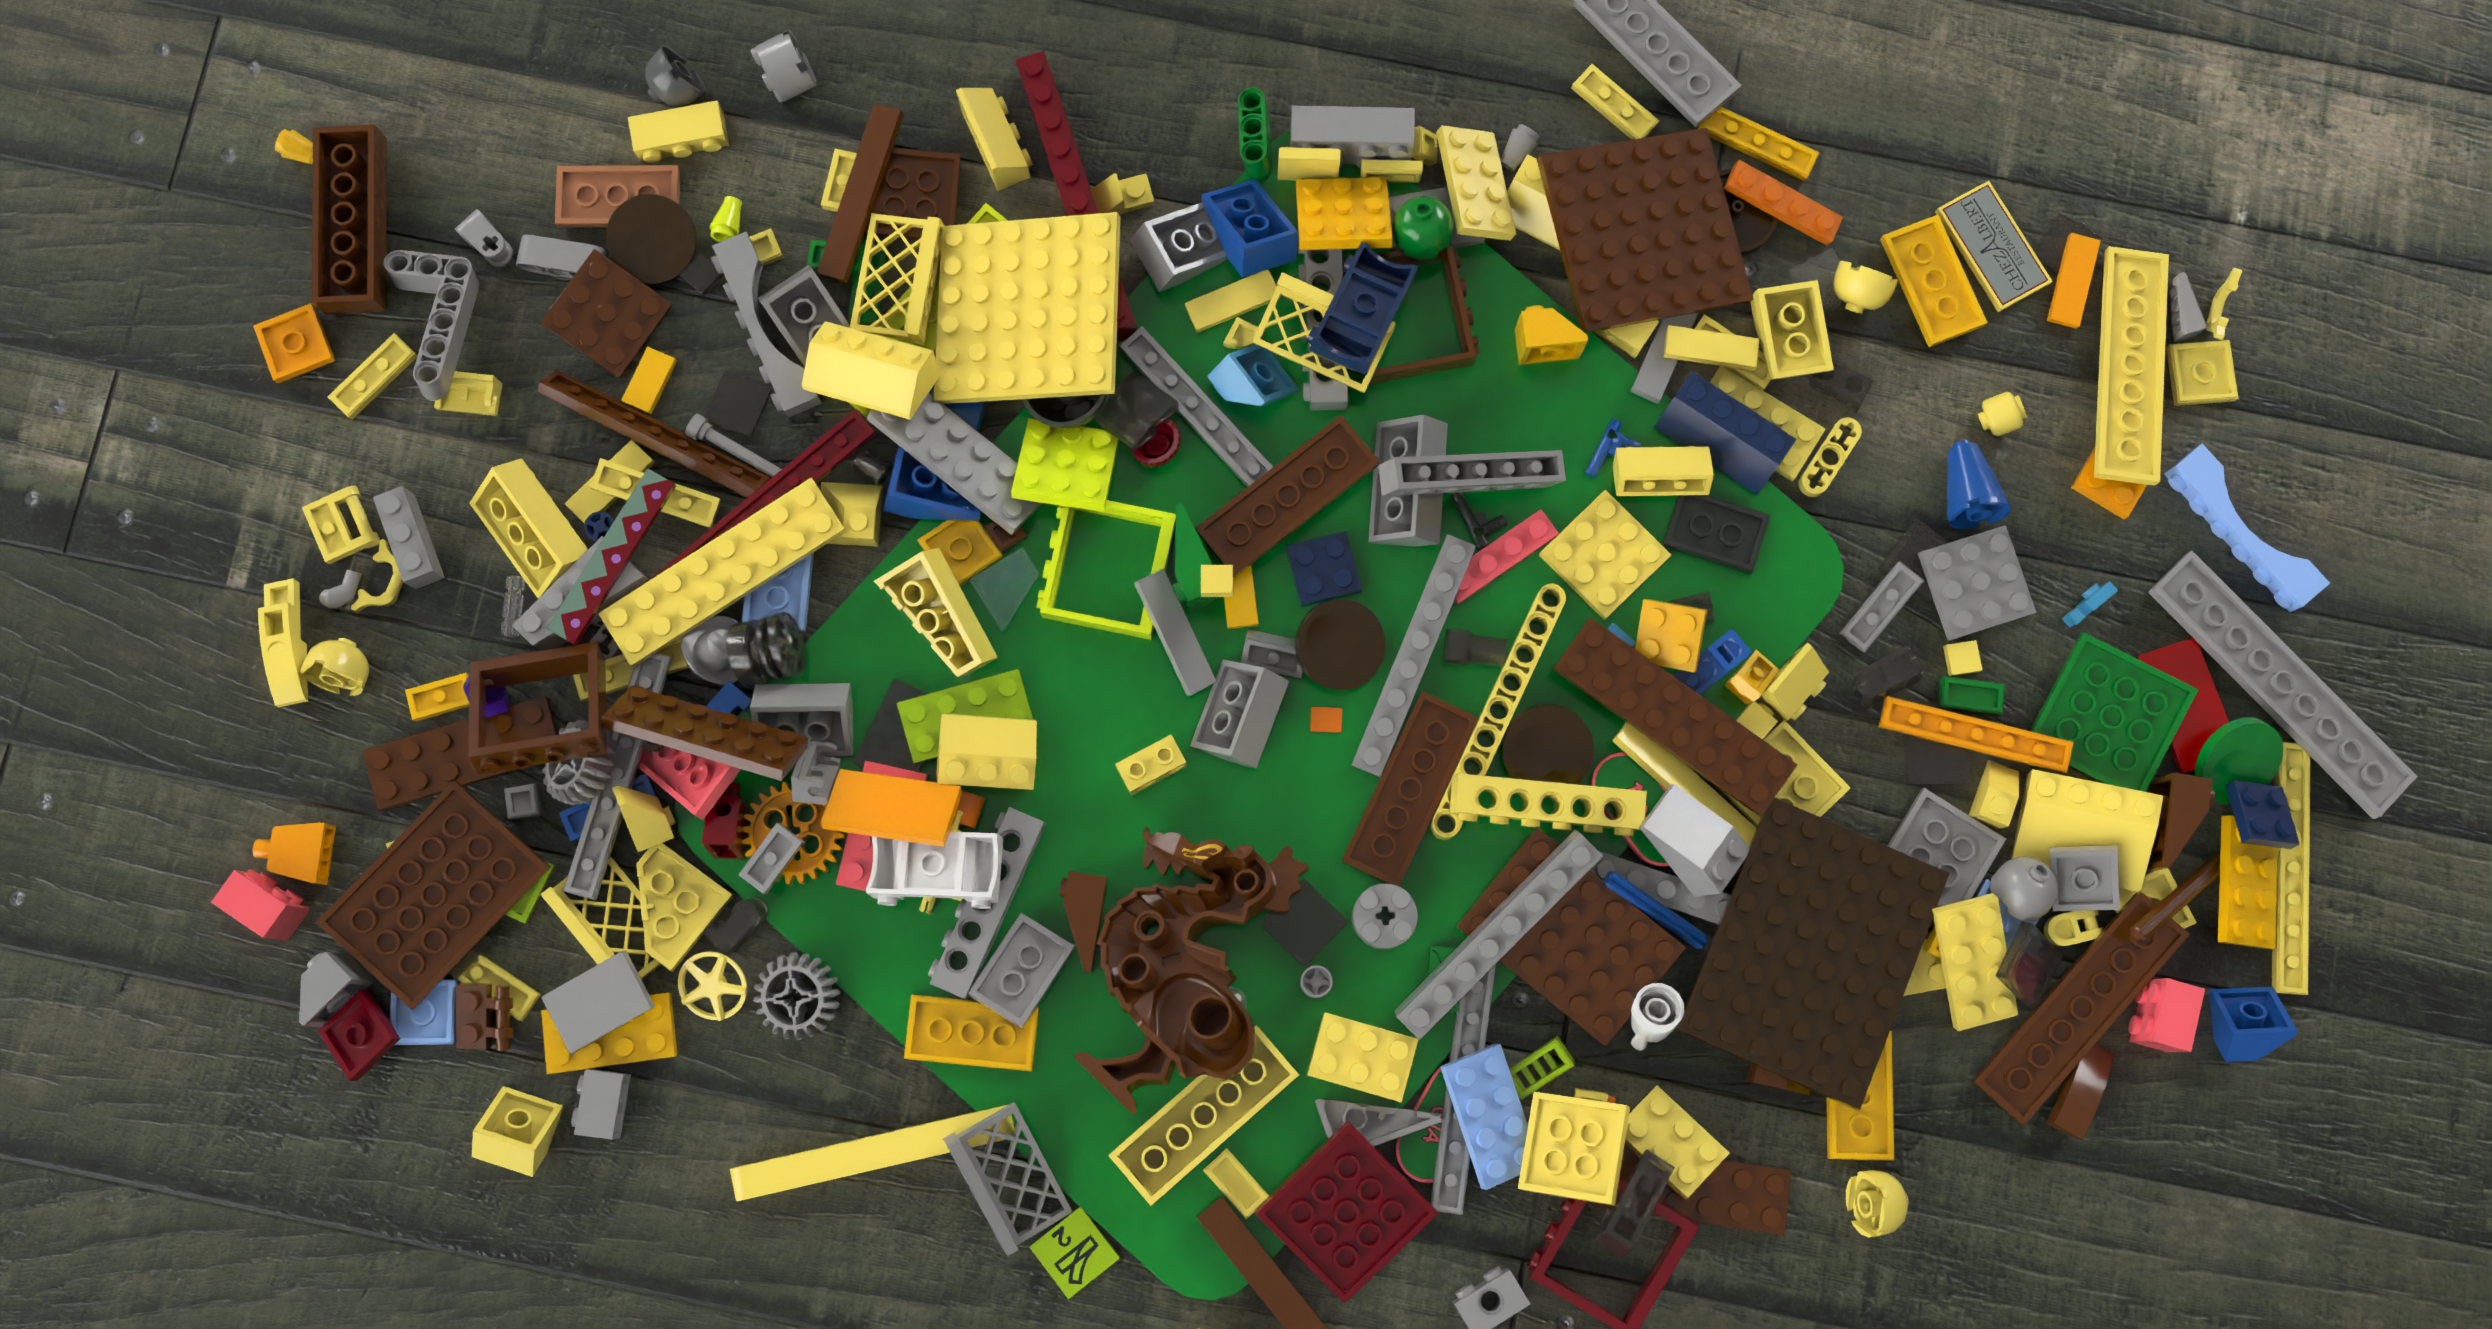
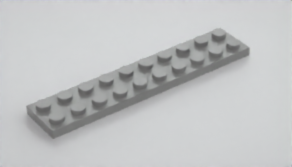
[2148,550,2418,819]

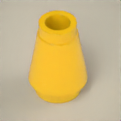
[275,129,313,165]

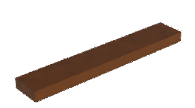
[817,104,904,283]
[1196,1196,1327,1329]

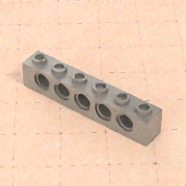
[1298,235,1348,411]
[1378,450,1566,496]
[928,807,1046,1000]

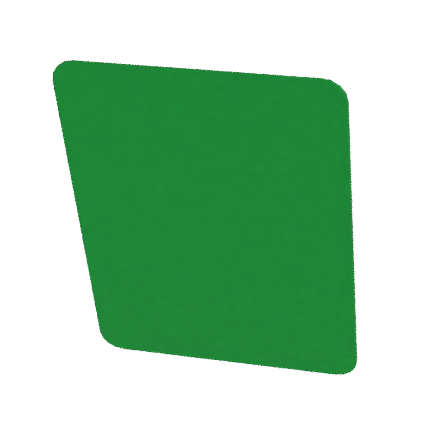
[674,129,1844,1301]

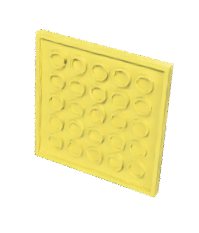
[934,212,1121,404]

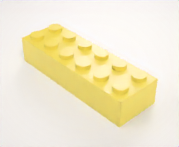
[1108,1025,1299,1206]

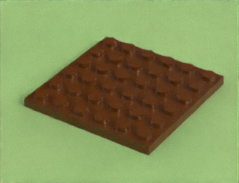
[1537,128,1753,333]

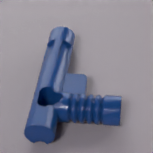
[1585,419,1641,478]

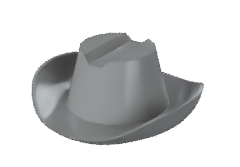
[681,615,752,685]

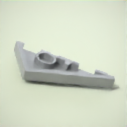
[1314,1098,1442,1146]

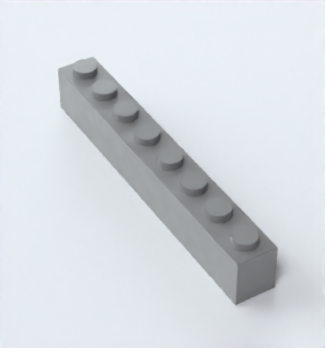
[1394,830,1603,1040]

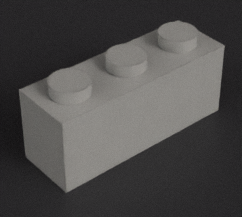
[373,486,445,589]

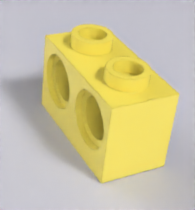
[1115,735,1187,796]

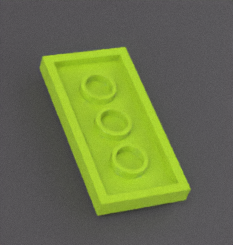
[897,669,1033,764]

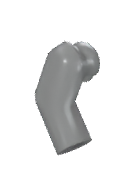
[319,570,362,608]

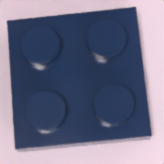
[1286,531,1362,607]
[2225,780,2300,849]

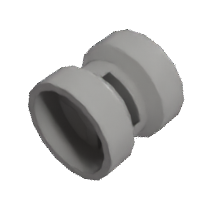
[1300,965,1333,998]

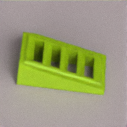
[1509,1036,1575,1100]

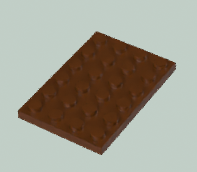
[315,780,551,1010]
[1456,827,1686,1046]

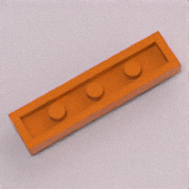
[1723,160,1843,246]

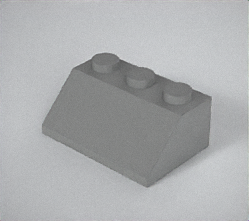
[1190,659,1289,769]
[750,683,853,757]

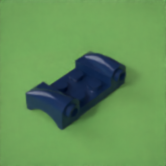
[1306,242,1418,376]

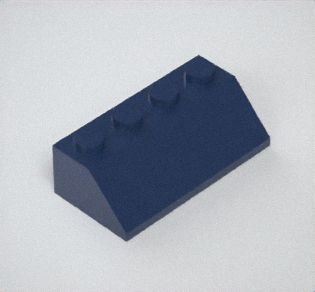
[1654,371,1797,495]

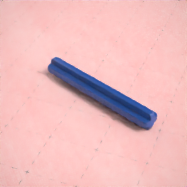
[1603,871,1708,949]

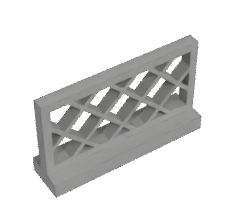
[943,1102,1073,1256]

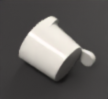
[1631,983,1684,1051]

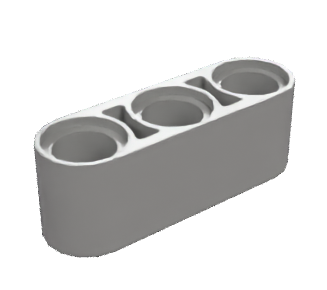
[516,234,609,279]

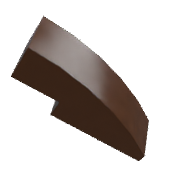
[2046,1044,2114,1140]

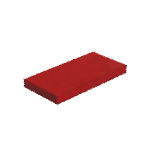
[2134,638,2229,774]

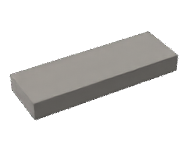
[1839,561,1924,653]

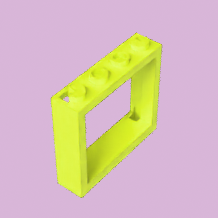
[1036,500,1176,640]

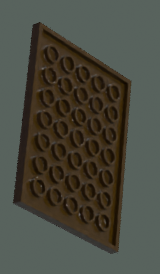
[1676,798,1950,1110]

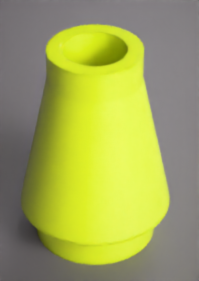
[709,196,742,242]

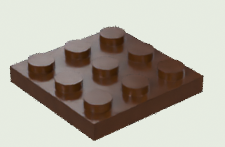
[864,148,961,241]
[540,249,672,379]

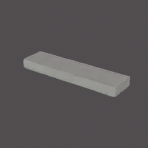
[1630,312,1699,404]
[1134,568,1217,696]

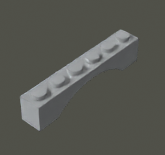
[711,232,822,418]

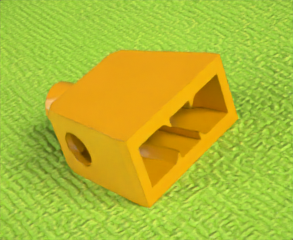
[253,822,336,885]

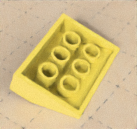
[2011,769,2163,892]

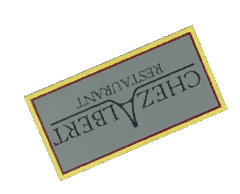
[1935,181,2053,313]

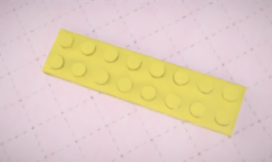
[2094,246,2169,486]
[598,478,846,667]

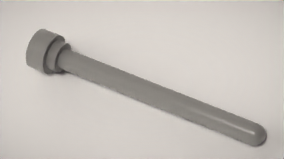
[685,413,782,477]

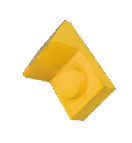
[1725,649,1779,704]

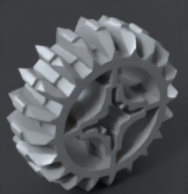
[542,720,616,805]
[753,952,841,1040]

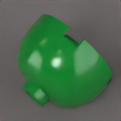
[1392,196,1454,260]

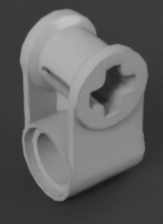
[454,209,514,268]

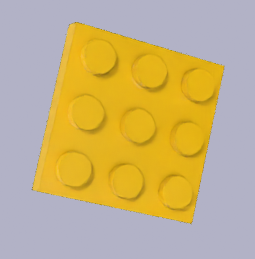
[1296,177,1392,250]

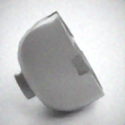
[1990,856,2058,922]

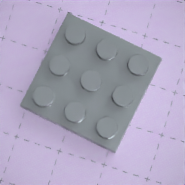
[1917,525,2037,641]
[1887,788,2006,908]

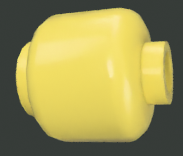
[1978,392,2027,436]

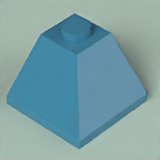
[1207,345,1299,406]

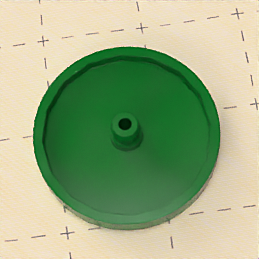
[2195,717,2283,804]

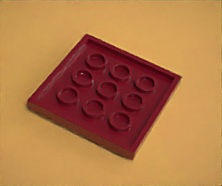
[1254,1120,1438,1303]

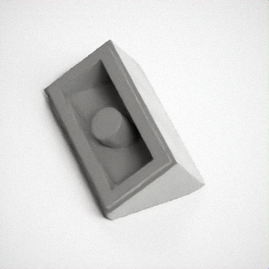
[1241,630,1303,679]

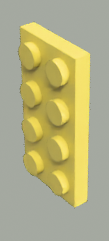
[1436,125,1516,241]
[1710,366,1826,482]
[1932,893,2018,1031]

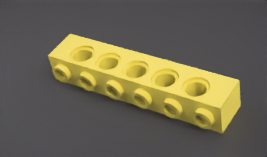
[1449,773,1647,836]

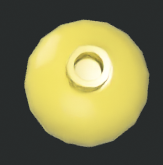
[1833,261,1898,314]
[300,638,369,696]
[1846,1170,1909,1238]

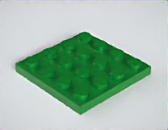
[2030,633,2199,792]

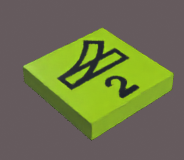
[1030,1206,1120,1299]

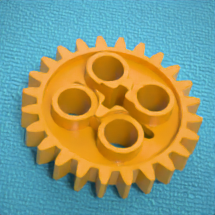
[742,782,846,885]

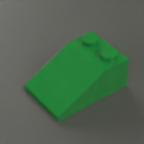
[1172,502,1223,613]

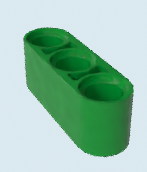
[1238,87,1272,179]

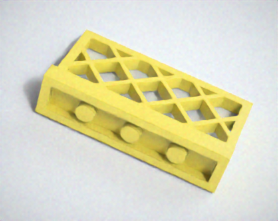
[850,213,945,344]
[1252,272,1396,393]
[540,856,660,980]

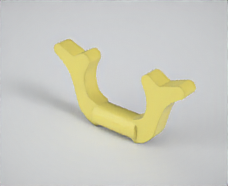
[2206,268,2242,340]
[351,539,404,612]

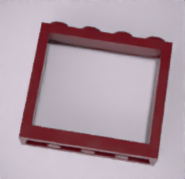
[1527,1176,1699,1329]

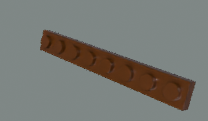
[538,369,771,497]

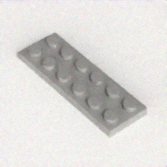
[1573,0,1742,128]
[867,393,1042,535]

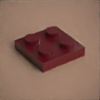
[317,989,401,1081]

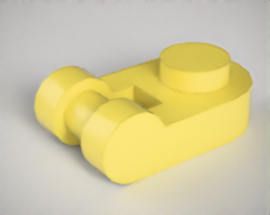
[2044,910,2103,946]

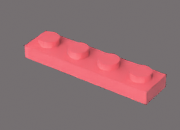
[1454,509,1559,605]

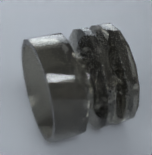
[726,611,806,688]

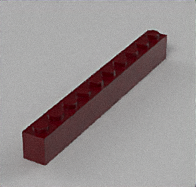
[1016,51,1137,342]

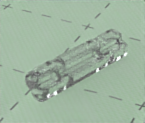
[501,576,525,637]

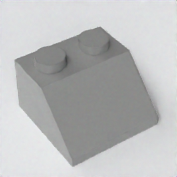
[299,952,374,1027]

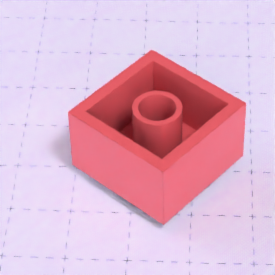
[211,869,311,941]
[2128,978,2205,1052]

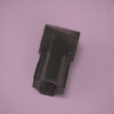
[1442,629,1507,667]

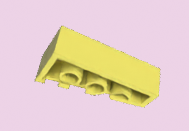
[874,548,998,677]

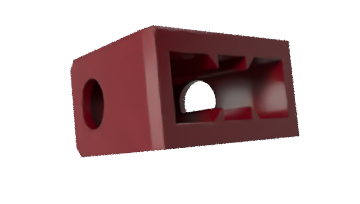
[701,782,749,860]

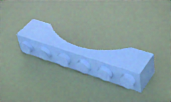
[2164,444,2330,612]

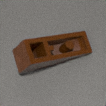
[1059,871,1108,974]

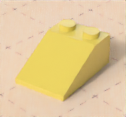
[1750,280,1834,380]

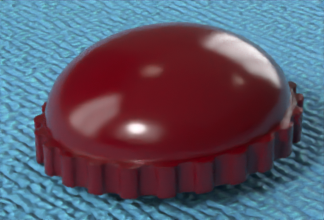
[1130,416,1182,467]

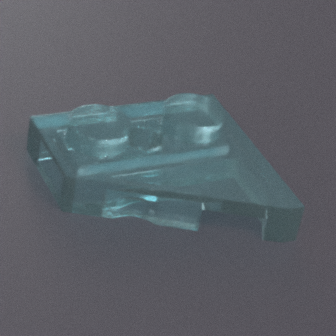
[969,547,1039,631]

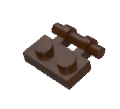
[456,983,513,1051]

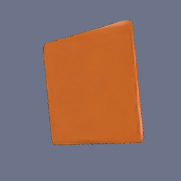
[1310,707,1342,733]

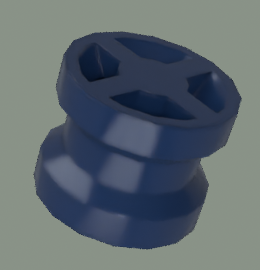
[584,511,615,543]

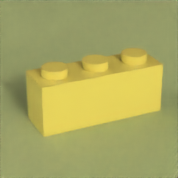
[628,101,730,163]
[1612,446,1714,496]

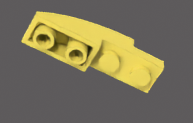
[258,578,308,707]

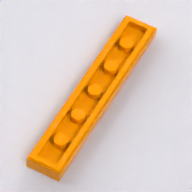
[1878,696,2074,773]

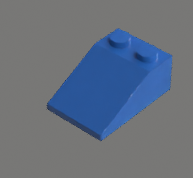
[1201,178,1298,277]
[883,446,981,521]

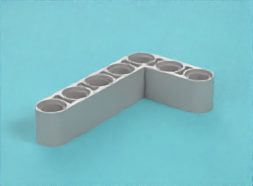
[384,250,480,401]

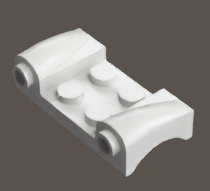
[866,832,1003,909]

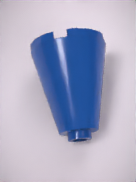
[1947,440,2011,529]

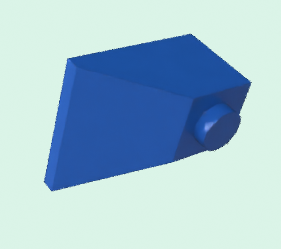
[2209,987,2297,1062]

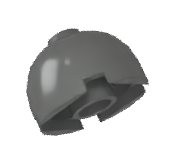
[645,46,706,107]

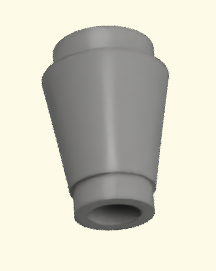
[1500,124,1539,172]

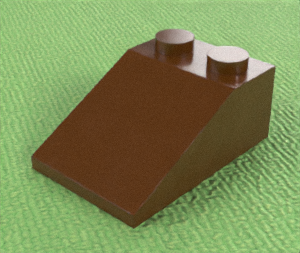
[2146,773,2215,873]

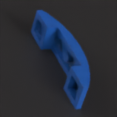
[1674,629,1752,695]

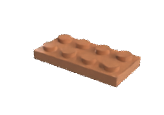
[555,165,681,228]

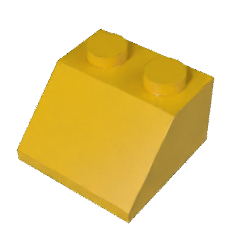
[1514,305,1588,365]

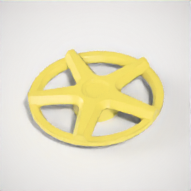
[678,951,747,1021]

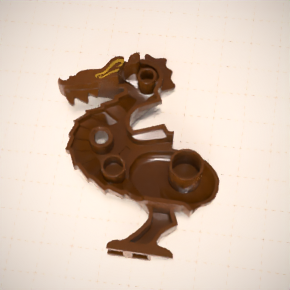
[1073,827,1309,1114]

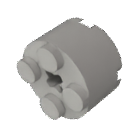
[750,30,817,103]
[1351,884,1418,950]

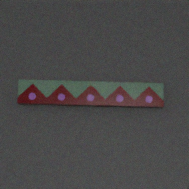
[546,468,676,646]

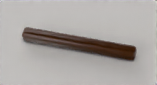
[2130,850,2220,942]

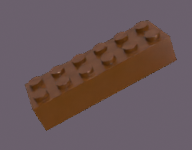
[312,124,387,314]

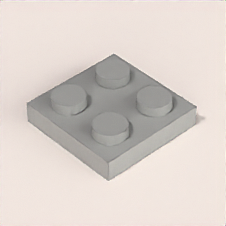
[2049,845,2120,911]

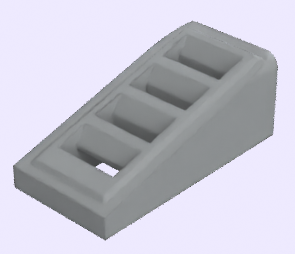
[2168,272,2207,343]

